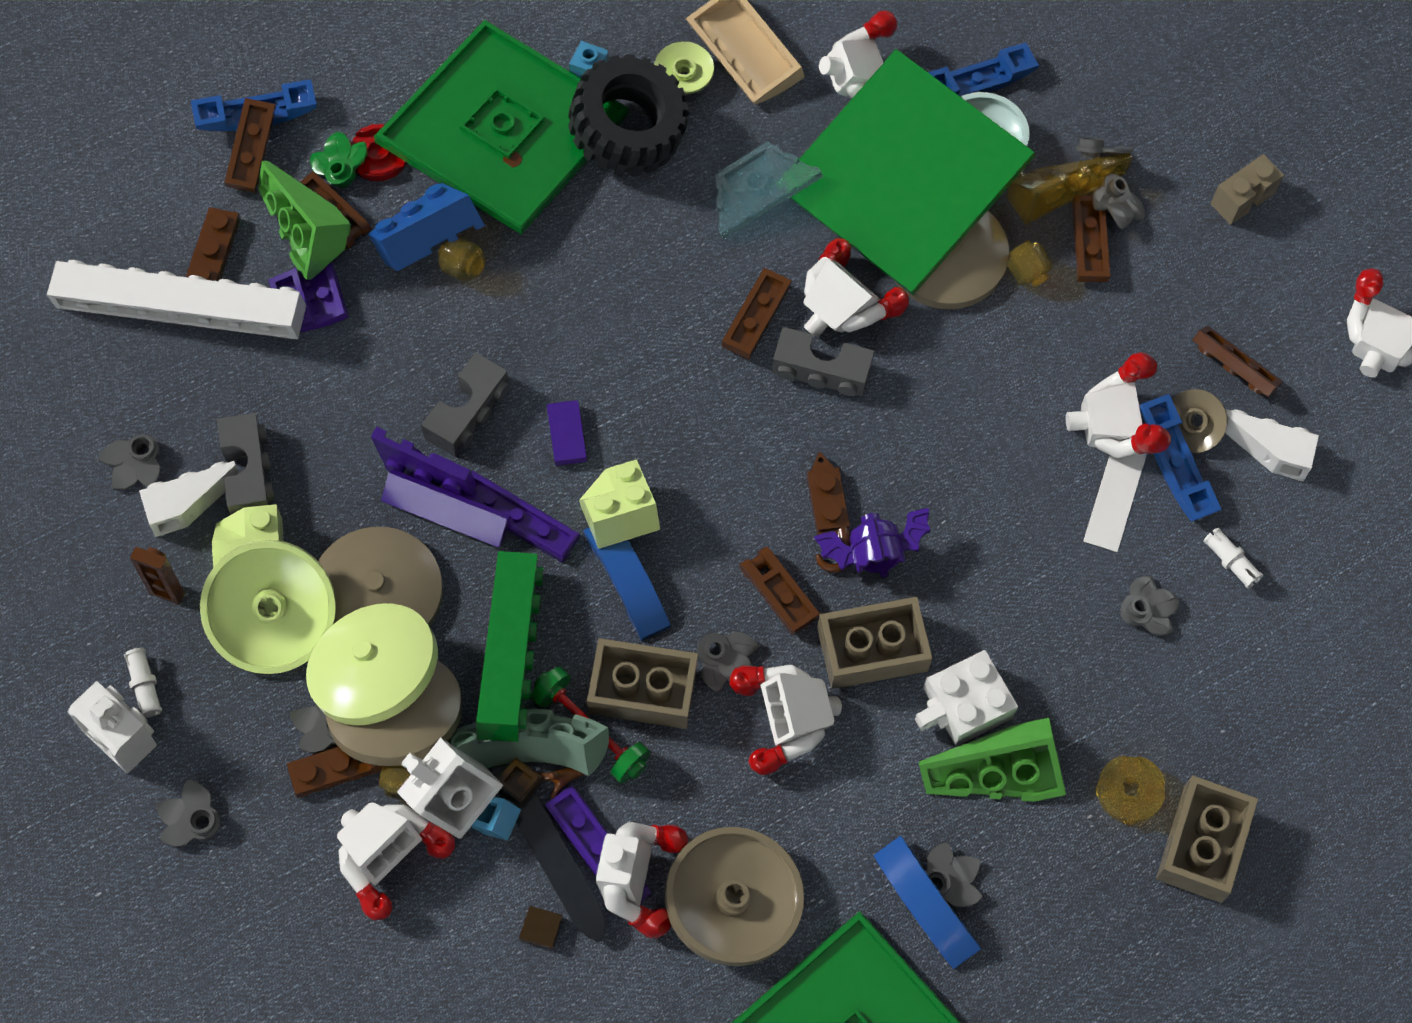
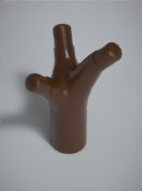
[537,767,585,799]

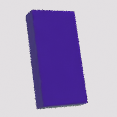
[546,400,587,466]

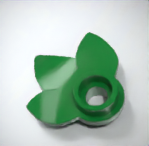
[310,132,367,188]

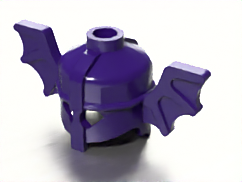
[814,508,931,578]

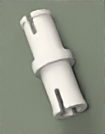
[1203,528,1263,589]
[124,648,162,718]

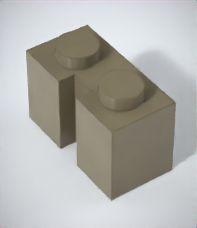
[1211,154,1284,225]

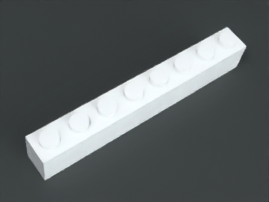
[47,260,306,339]

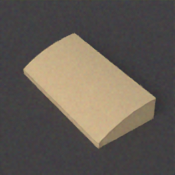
[686,0,805,105]

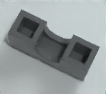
[771,327,874,397]
[421,352,510,457]
[217,413,275,515]

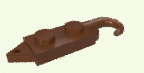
[806,452,851,573]

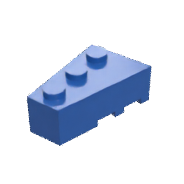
[368,183,485,271]

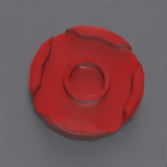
[350,124,407,181]

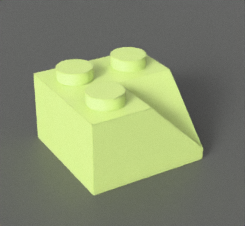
[579,459,660,549]
[212,504,284,568]

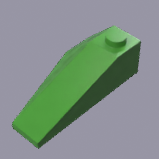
[258,160,350,280]
[919,718,1066,802]

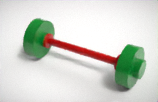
[531,666,651,784]

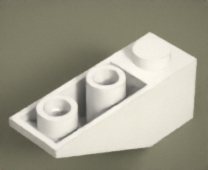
[1225,409,1319,481]
[139,461,239,537]

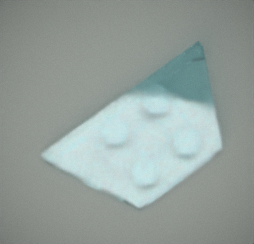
[715,142,823,239]

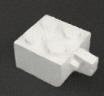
[915,650,1018,746]
[68,681,157,774]
[398,738,503,839]

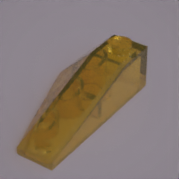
[1006,153,1133,225]

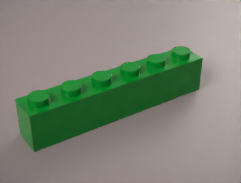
[476,551,544,742]

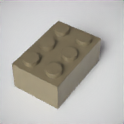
[817,597,932,689]
[587,638,698,729]
[1156,775,1258,903]

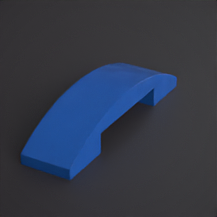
[928,42,1039,97]
[190,79,317,131]
[1139,394,1222,522]
[583,527,671,641]
[873,835,982,969]

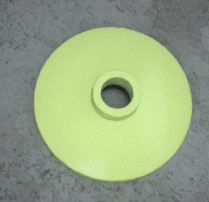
[654,42,714,94]

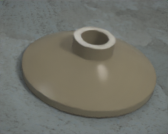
[1172,389,1228,453]

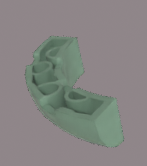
[422,709,609,776]

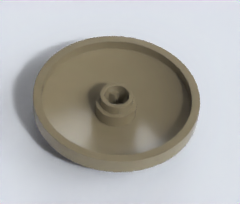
[894,211,1009,309]
[318,527,443,627]
[326,660,462,766]
[665,827,804,966]

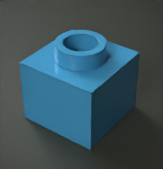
[569,41,609,78]
[471,797,521,841]

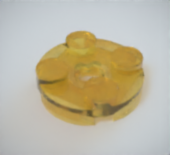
[1095,755,1165,825]

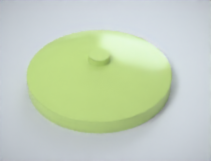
[200,540,336,674]
[306,603,438,725]

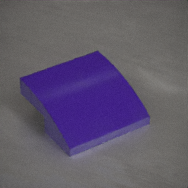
[268,263,349,333]

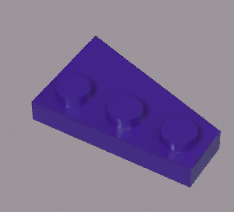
[371,426,477,496]

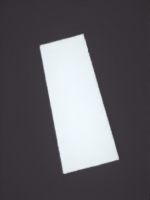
[1083,453,1147,552]

